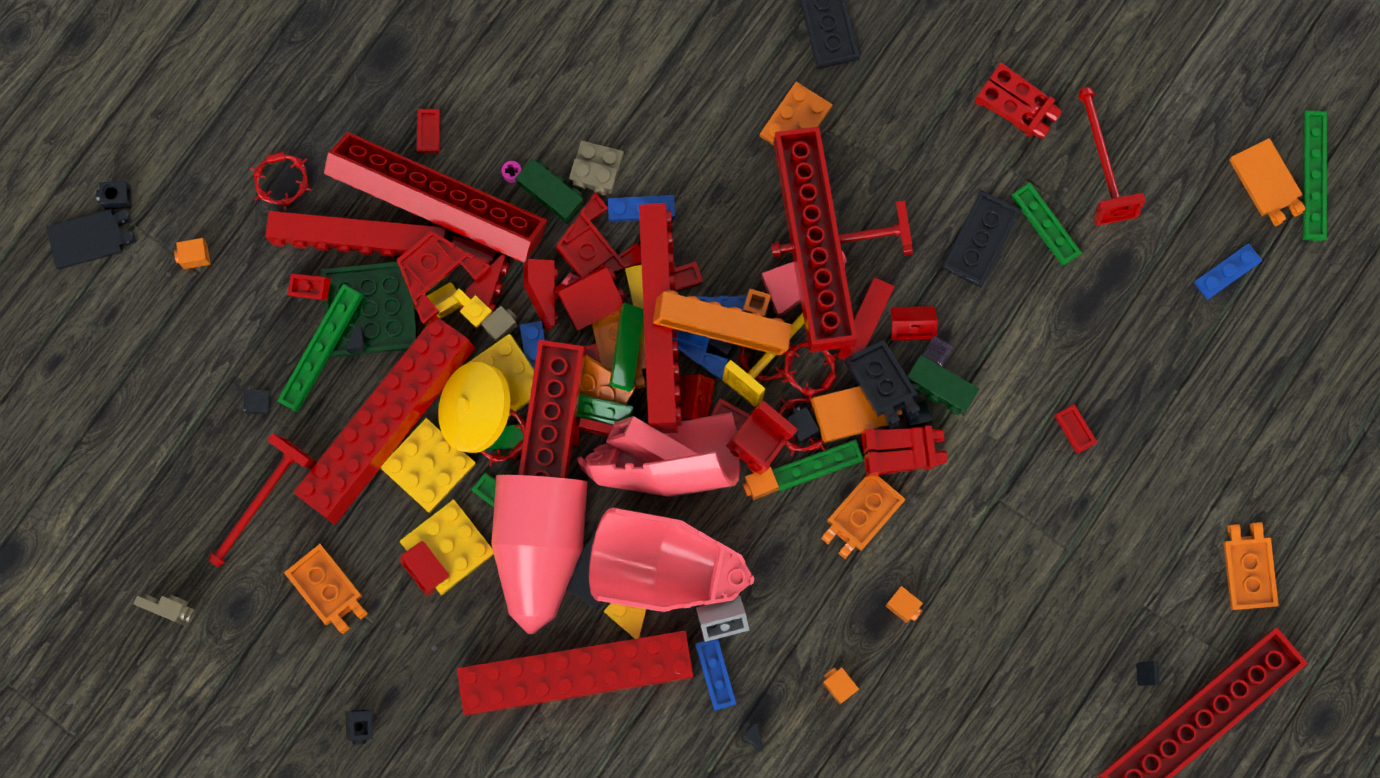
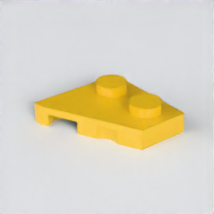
[604,603,646,639]

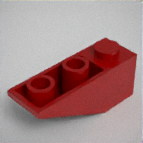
[460,254,510,317]
[523,259,558,331]

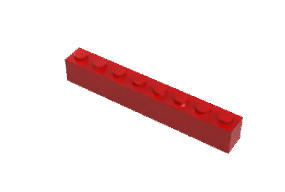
[265,211,448,257]

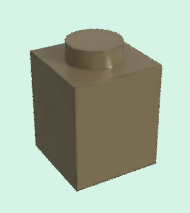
[481,306,518,343]

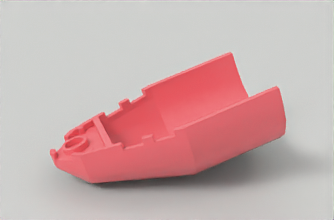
[577,412,741,497]
[491,475,588,634]
[589,507,754,612]

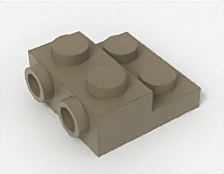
[569,141,624,195]
[133,595,195,626]

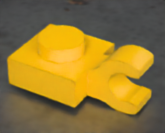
[453,289,492,328]

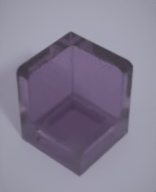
[922,336,953,367]

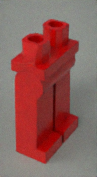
[974,63,1062,139]
[861,426,947,477]

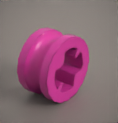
[502,161,521,183]

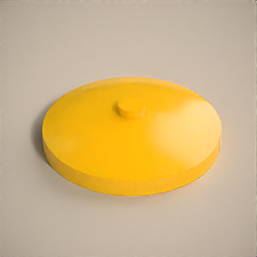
[438,362,510,453]

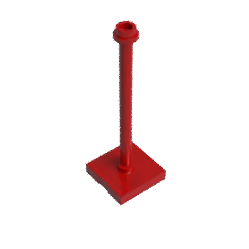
[1078,87,1145,226]
[771,201,913,258]
[208,433,318,567]

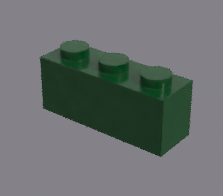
[515,159,584,224]
[908,355,979,416]

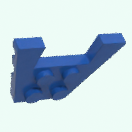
[673,295,747,380]

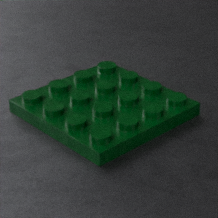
[321,262,417,358]

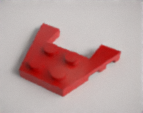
[556,193,641,278]
[396,231,491,325]

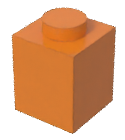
[174,238,211,269]
[743,289,771,317]
[742,467,779,501]
[886,586,923,623]
[823,667,859,705]

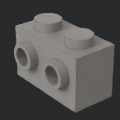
[696,596,749,642]

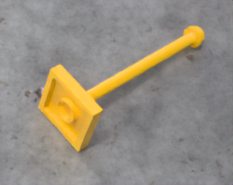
[722,312,804,407]

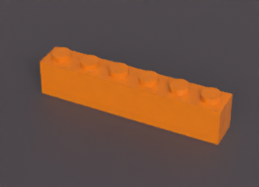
[653,290,792,356]

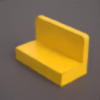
[415,282,461,326]

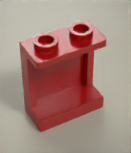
[555,263,625,331]
[726,401,798,475]

